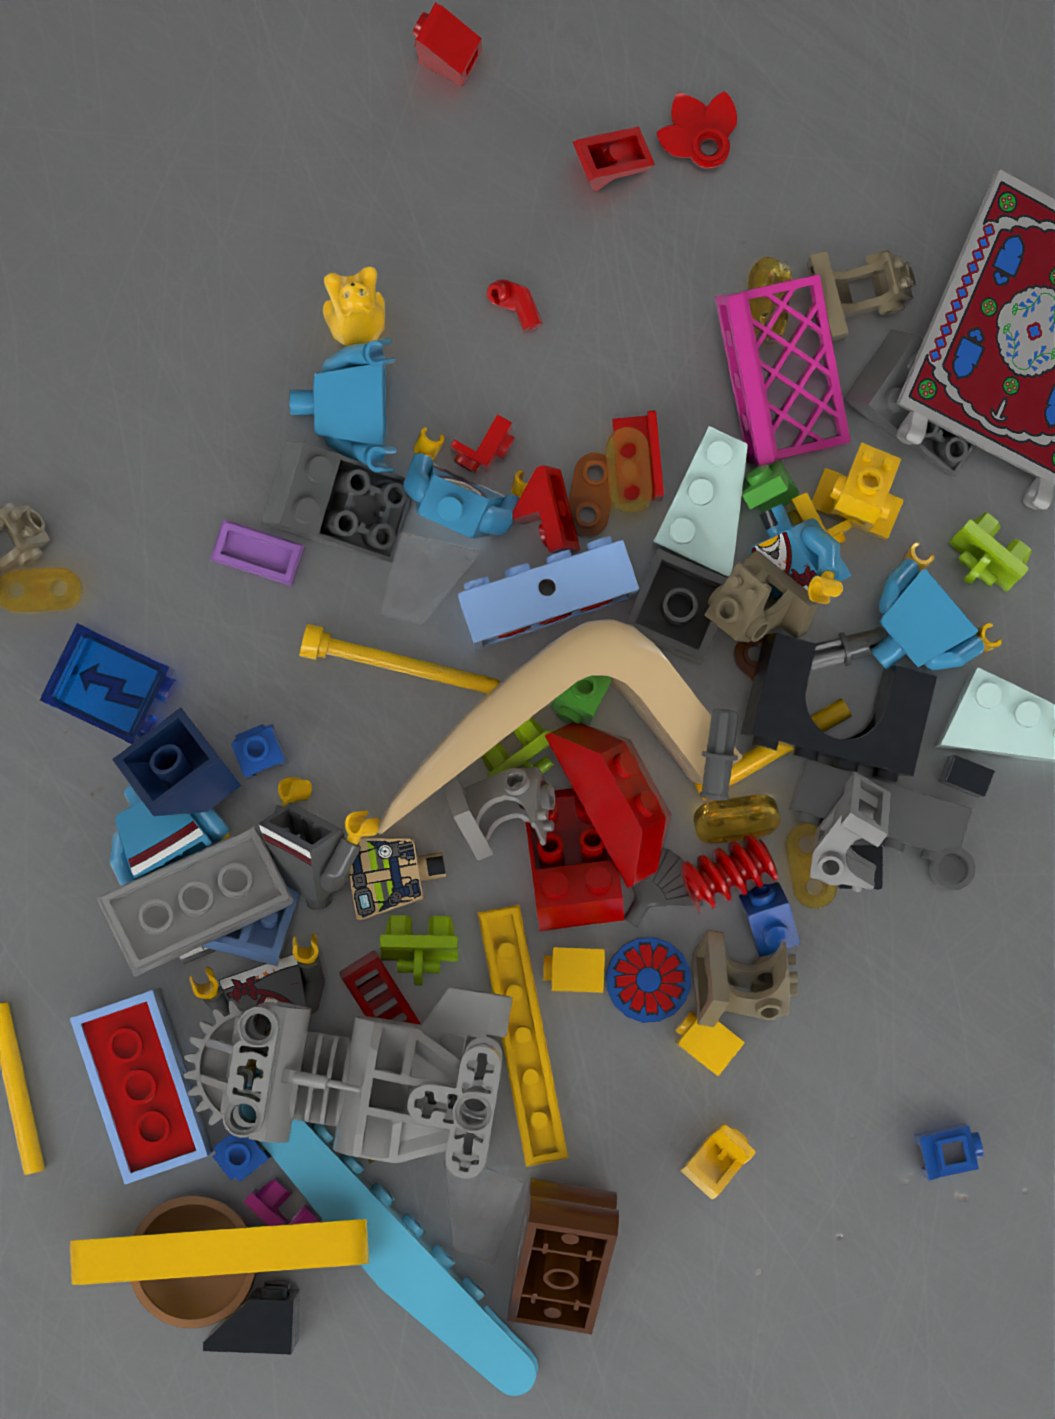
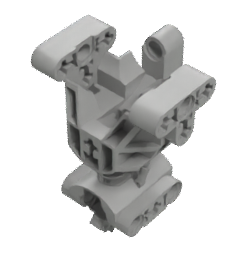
[183,986,513,1179]

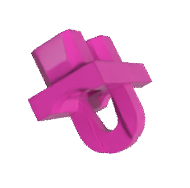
[243,1177,322,1226]

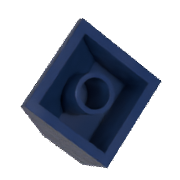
[112,707,241,816]

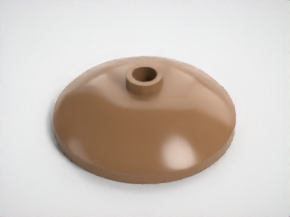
[130,1196,256,1328]

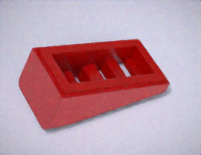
[339,950,421,1025]

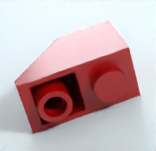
[412,2,482,87]

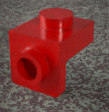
[450,414,516,473]

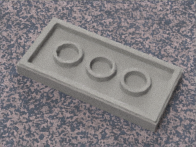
[97,826,293,977]

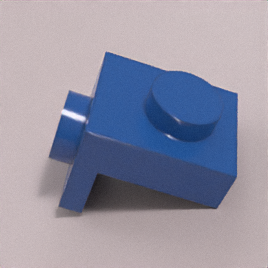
[739,882,800,957]

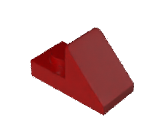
[573,126,655,192]
[512,465,581,553]

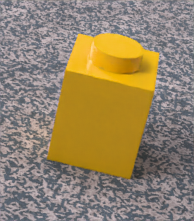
[543,946,605,993]
[675,1011,745,1076]

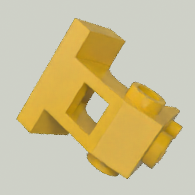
[811,442,904,541]

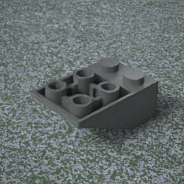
[844,329,976,477]
[261,442,412,563]

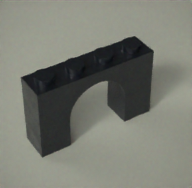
[740,633,937,782]

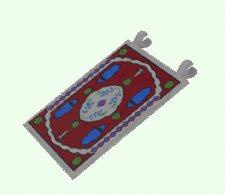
[896,169,1055,510]

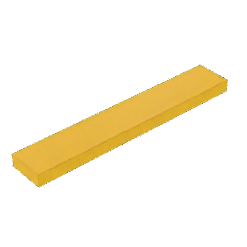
[477,904,568,1167]

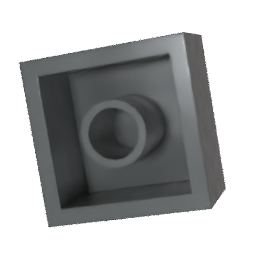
[626,548,728,665]

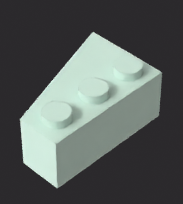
[652,426,748,578]
[934,667,1055,763]

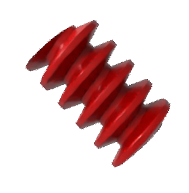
[681,834,779,913]

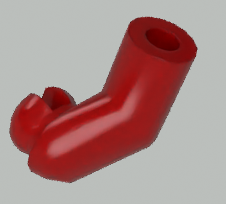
[486,279,543,331]

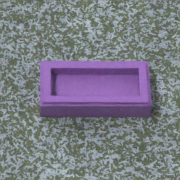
[210,519,305,587]

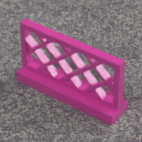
[715,274,851,466]

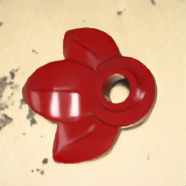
[656,91,737,169]

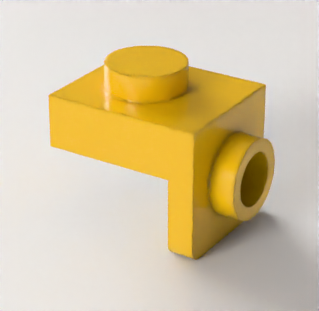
[787,492,852,544]
[680,1124,756,1200]

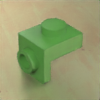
[742,459,799,513]
[551,675,611,725]

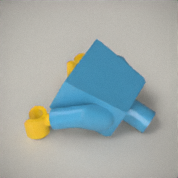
[870,542,1002,670]

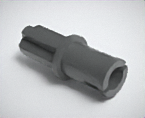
[811,627,886,670]
[700,708,739,800]

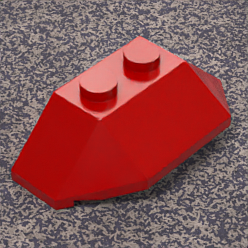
[545,722,672,888]

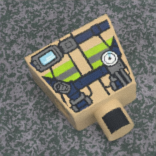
[349,838,447,920]

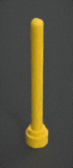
[299,623,501,694]

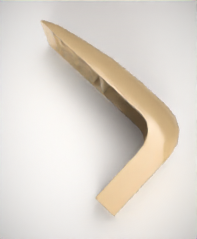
[378,619,743,834]

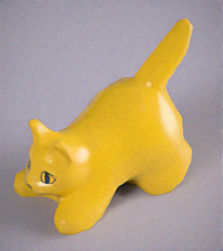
[323,267,385,346]

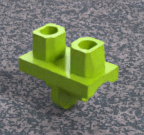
[948,512,1032,592]
[481,717,554,778]
[380,915,459,986]

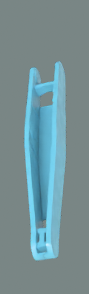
[242,1066,538,1396]

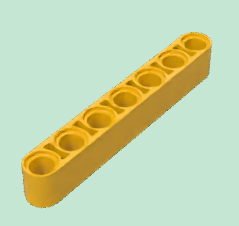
[69,1219,370,1285]

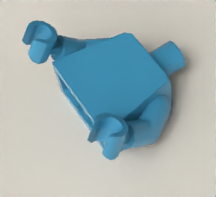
[289,338,397,472]

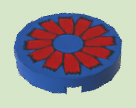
[606,937,691,1023]

